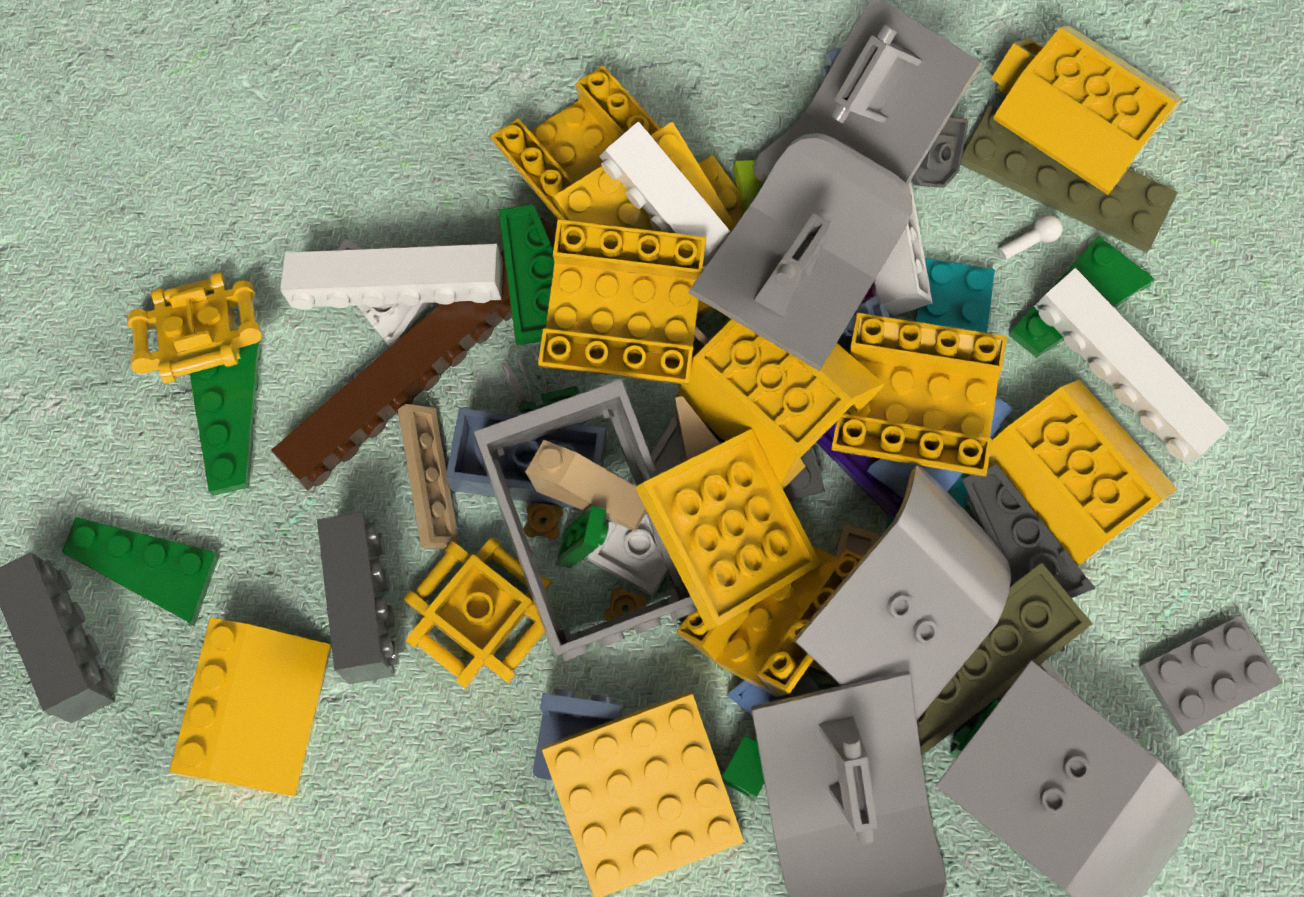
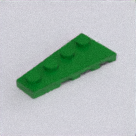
[498,204,555,345]
[1009,236,1155,358]
[190,343,261,496]
[62,517,219,626]

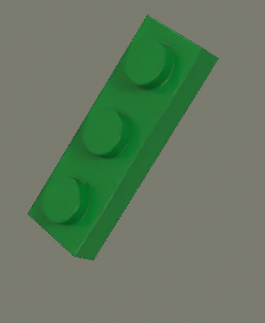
[556,506,609,568]

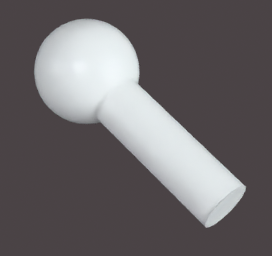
[999,215,1062,260]

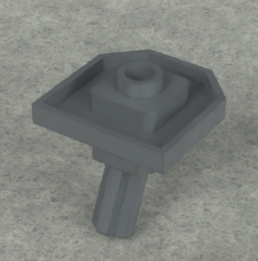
[911,117,969,188]

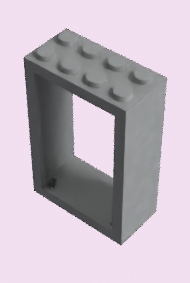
[474,380,698,662]

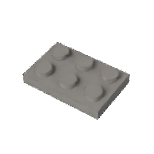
[1139,615,1283,736]

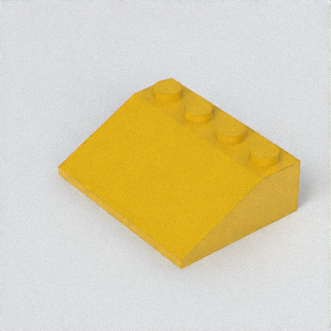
[169,617,332,797]

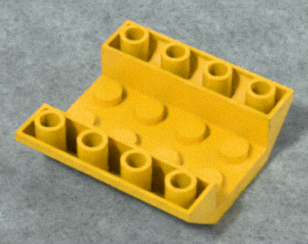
[993,26,1183,195]
[490,66,661,220]
[538,219,706,385]
[832,313,1007,477]
[677,319,885,489]
[988,379,1178,567]
[676,546,863,697]

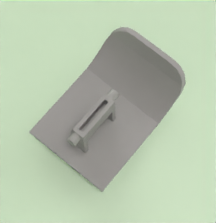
[752,0,983,185]
[689,133,912,371]
[793,466,1011,720]
[935,661,1195,897]
[751,671,947,897]

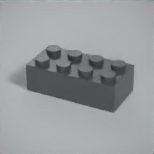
[317,512,399,684]
[0,552,115,723]

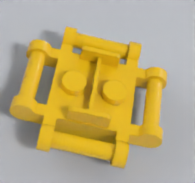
[127,271,262,384]
[402,537,552,689]

